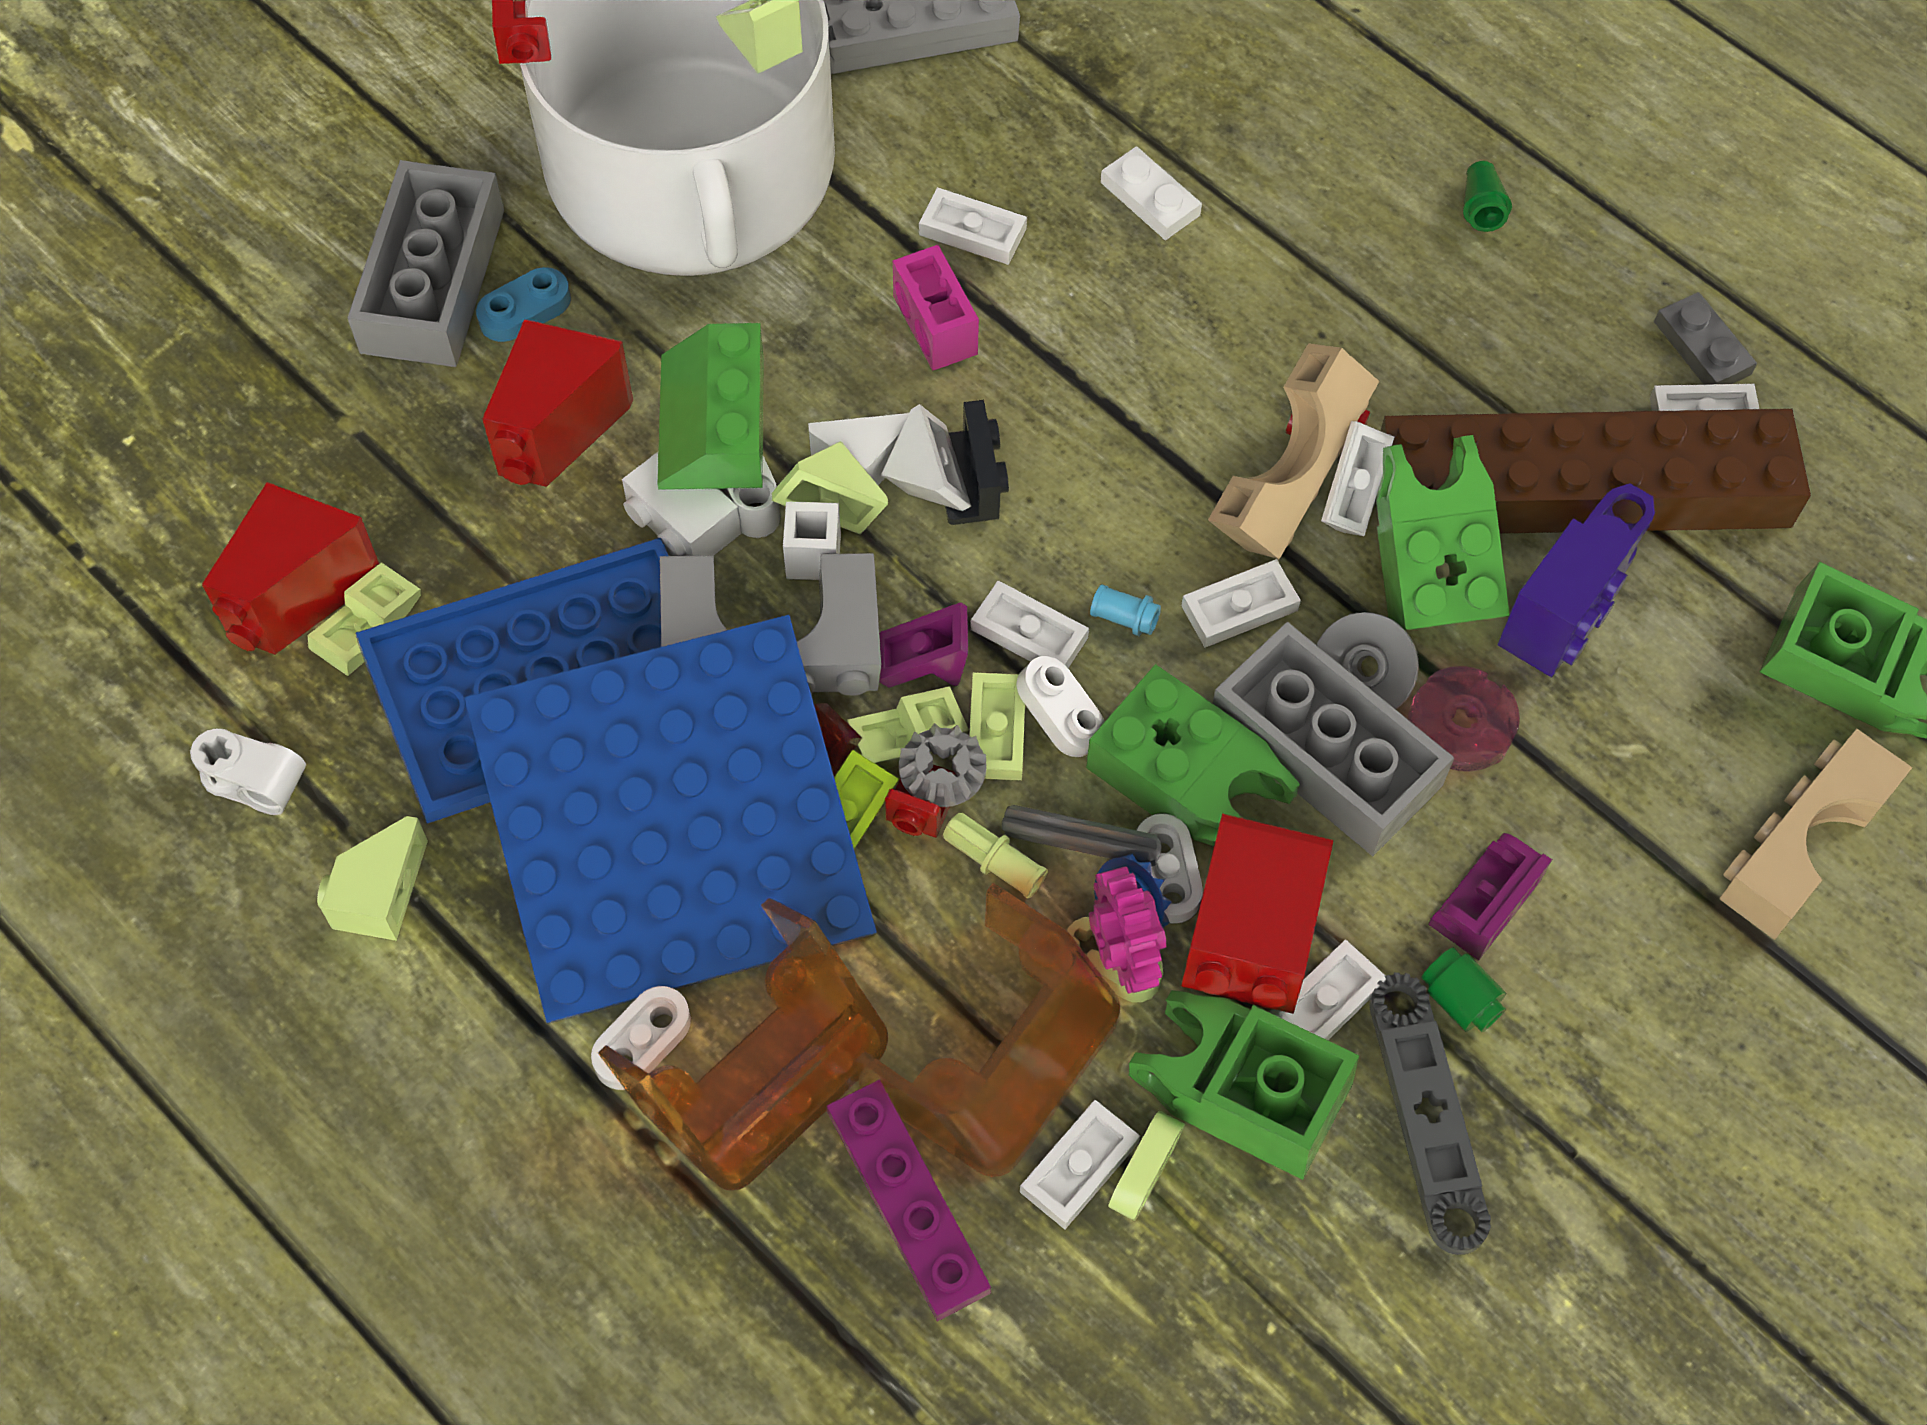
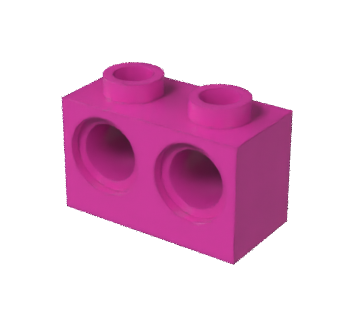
[892,245,979,371]

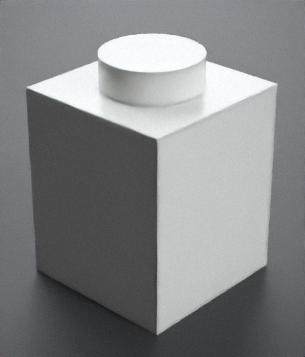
[783,502,841,580]

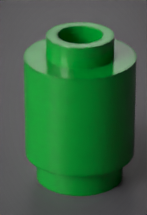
[1421,947,1507,1032]

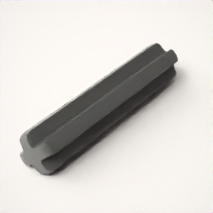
[1002,805,1161,867]

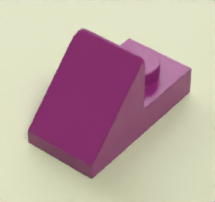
[879,602,968,688]

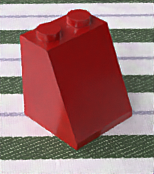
[482,319,633,487]
[202,482,379,655]
[1181,813,1334,1014]

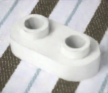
[1017,656,1105,757]
[1137,814,1203,923]
[591,986,691,1090]

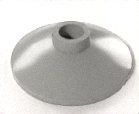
[1317,612,1418,710]

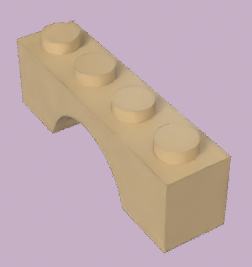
[1208,343,1380,559]
[1719,728,1913,940]

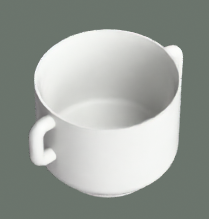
[520,0,835,276]

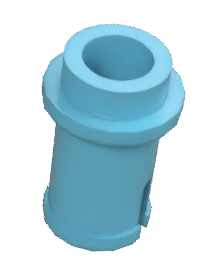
[1090,584,1161,637]

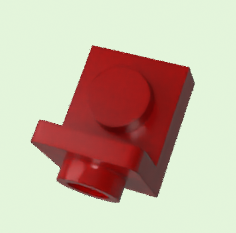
[492,0,551,64]
[885,764,955,838]

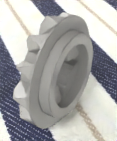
[899,723,986,807]

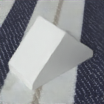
[881,404,971,511]
[808,413,909,485]

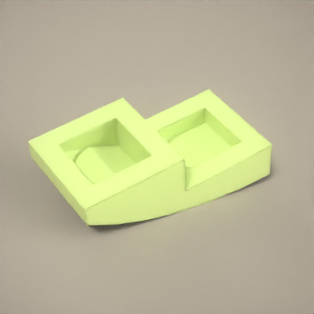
[307,563,421,676]
[843,686,969,770]

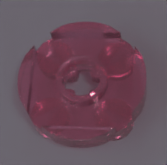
[1408,666,1520,771]

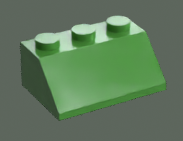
[657,323,764,490]

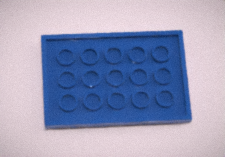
[356,538,669,824]

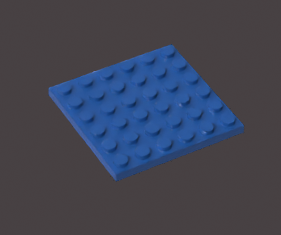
[464,615,877,1024]

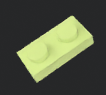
[970,672,1025,780]

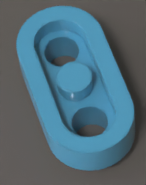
[476,267,571,342]

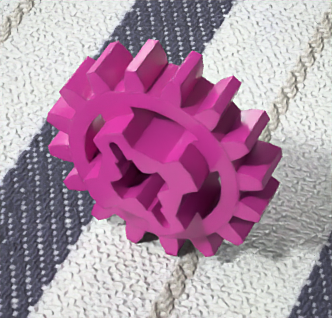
[1089,866,1166,994]

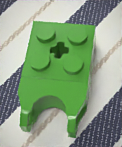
[1376,435,1510,630]
[1759,562,1927,739]
[1086,664,1300,846]
[1129,990,1359,1180]

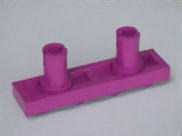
[827,1079,991,1322]

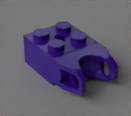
[1497,484,1655,678]

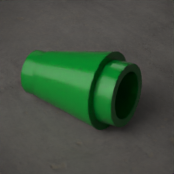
[1463,161,1512,232]

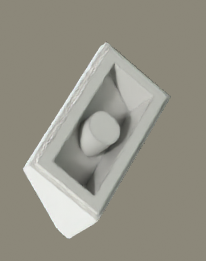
[1321,421,1394,536]

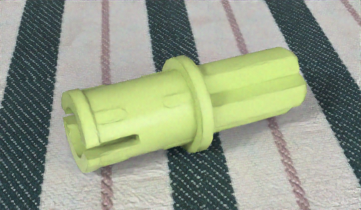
[943,813,1048,899]

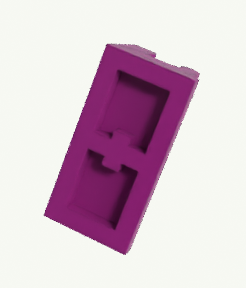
[1428,833,1552,961]

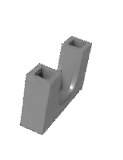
[660,553,881,695]

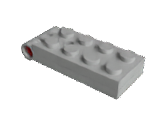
[823,0,1020,74]

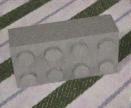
[347,160,504,367]
[1212,622,1454,857]

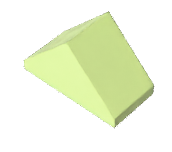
[716,0,803,74]
[771,441,888,534]

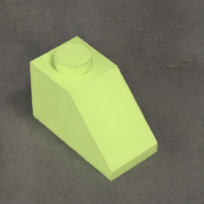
[317,816,428,941]

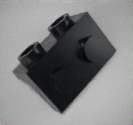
[945,400,1009,525]

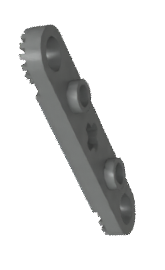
[1369,972,1491,1255]

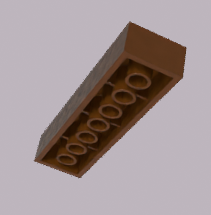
[1380,409,1811,534]

